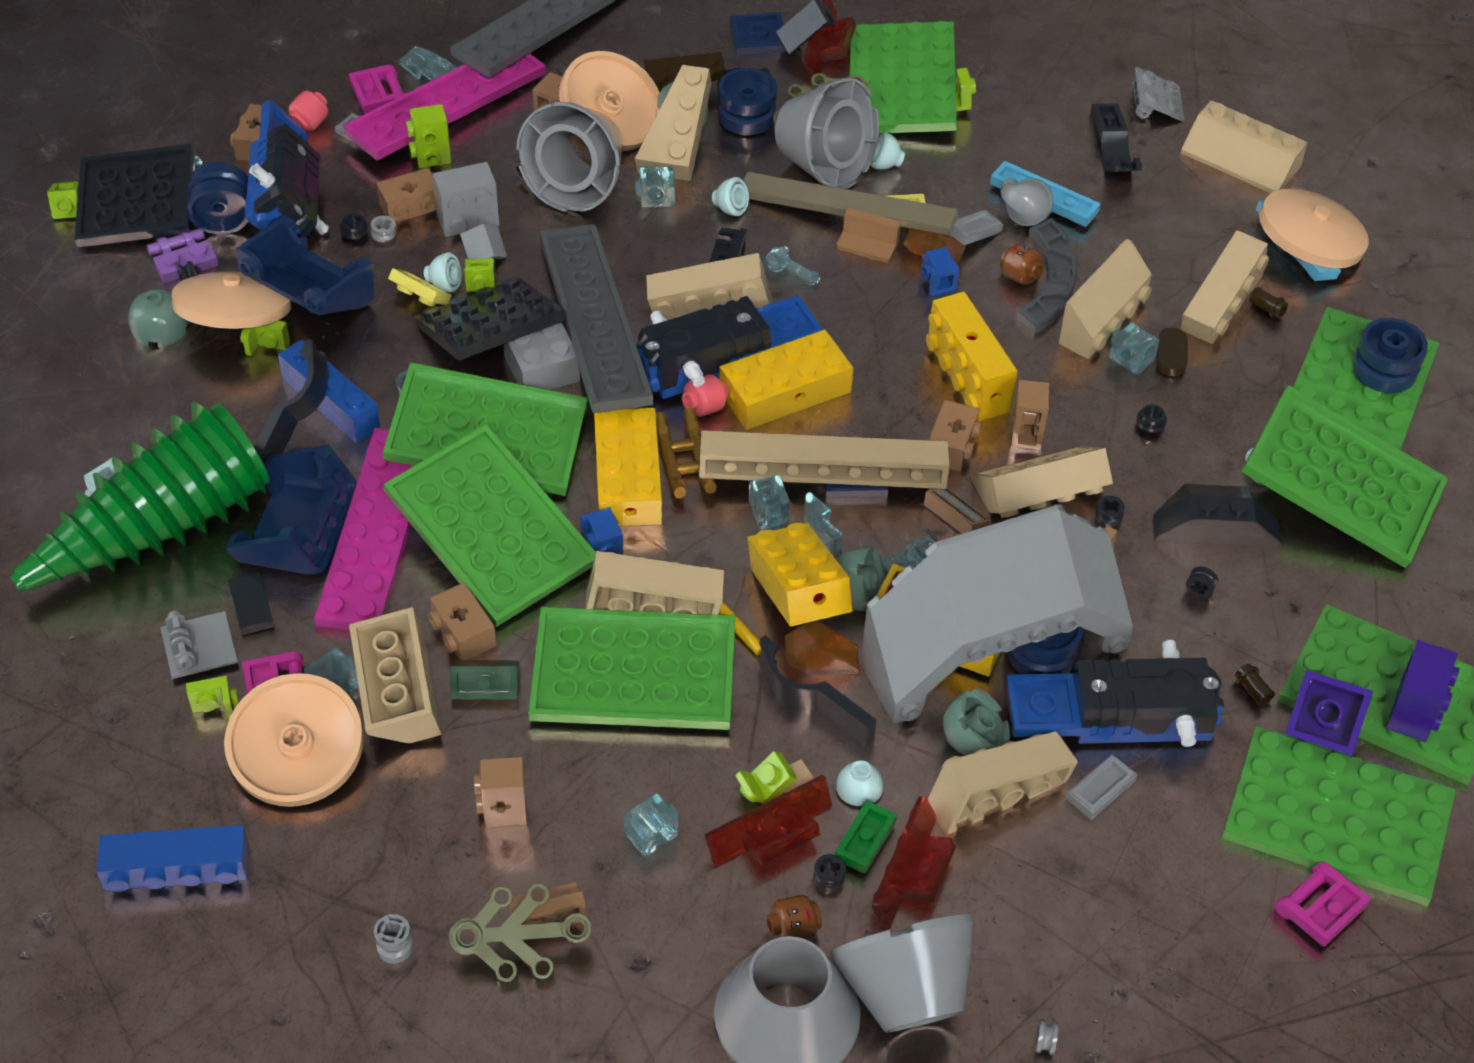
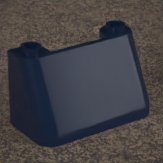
[236,215,374,315]
[225,444,357,575]

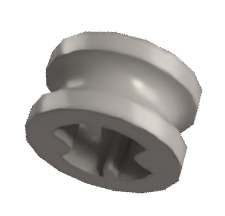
[370,215,396,242]
[1035,1019,1059,1056]

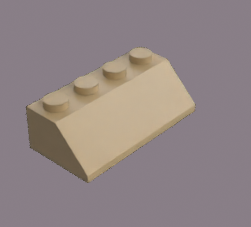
[1180,100,1308,194]
[1059,239,1152,359]
[970,446,1113,518]
[349,607,442,744]

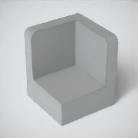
[460,224,507,259]

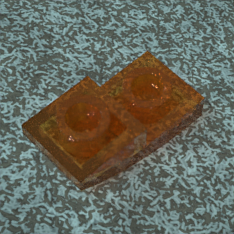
[903,228,966,264]

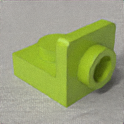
[47,181,79,219]
[240,320,290,356]
[186,676,239,721]
[735,751,798,805]

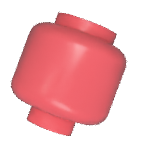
[288,91,329,131]
[682,374,728,417]

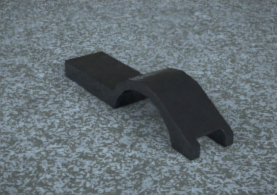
[1091,103,1142,172]
[254,339,328,465]
[758,635,877,747]

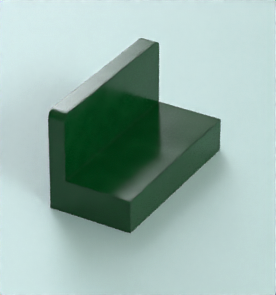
[450,660,520,699]

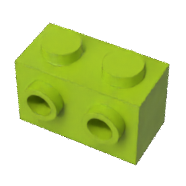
[406,104,451,169]

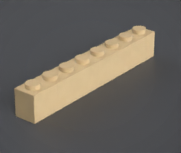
[699,431,949,489]

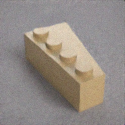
[635,65,711,181]
[1181,230,1269,344]
[646,253,772,319]
[585,551,724,615]
[926,731,1078,835]

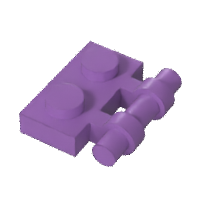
[146,228,219,283]

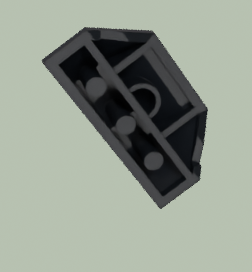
[1153,484,1281,548]

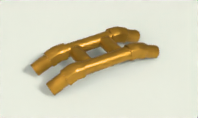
[656,408,717,498]

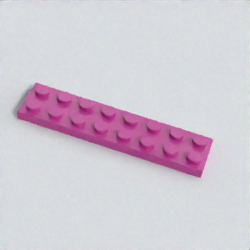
[343,53,546,161]
[314,428,413,631]

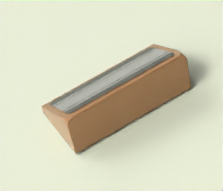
[924,488,991,534]

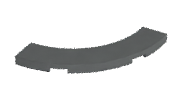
[1017,218,1077,334]

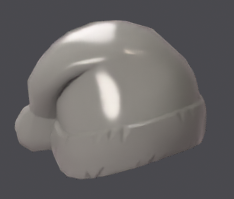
[1001,178,1053,226]

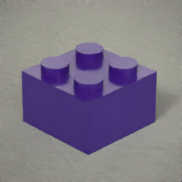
[1386,640,1460,742]
[1285,670,1373,758]

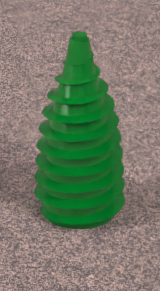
[9,402,270,592]

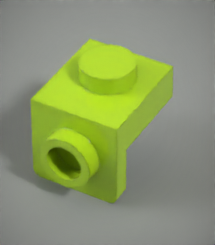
[956,68,976,112]
[464,258,495,292]

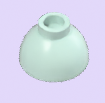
[871,132,905,170]
[712,177,749,216]
[424,252,462,293]
[836,760,883,806]

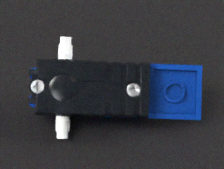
[245,99,329,238]
[636,295,824,399]
[1005,640,1224,747]

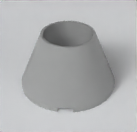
[775,78,879,189]
[516,102,623,212]
[830,914,975,1033]
[714,936,861,1063]

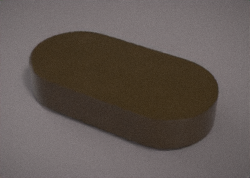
[1157,328,1188,376]

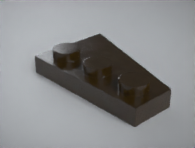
[644,52,727,93]

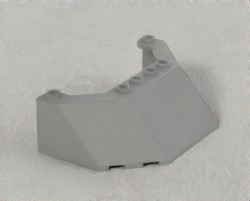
[861,505,1133,724]

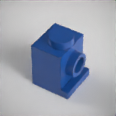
[921,247,960,296]
[580,507,624,555]

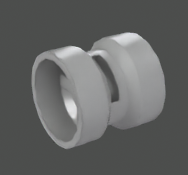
[373,914,413,964]

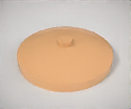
[559,51,659,151]
[1259,188,1369,268]
[172,271,291,329]
[224,673,364,807]

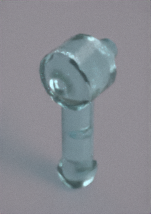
[765,246,820,285]

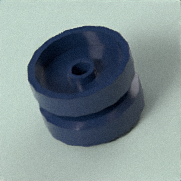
[718,68,777,135]
[187,162,248,235]
[1353,318,1428,393]
[1006,627,1083,674]

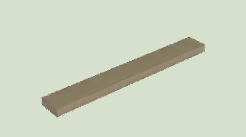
[743,172,958,235]

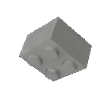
[432,162,499,237]
[504,322,580,390]

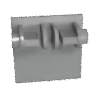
[1132,67,1184,122]
[160,611,238,679]

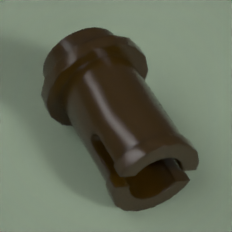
[1249,287,1288,318]
[1235,664,1275,706]

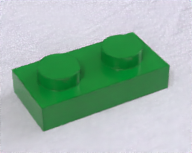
[835,800,897,874]

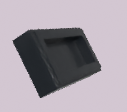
[228,572,274,635]

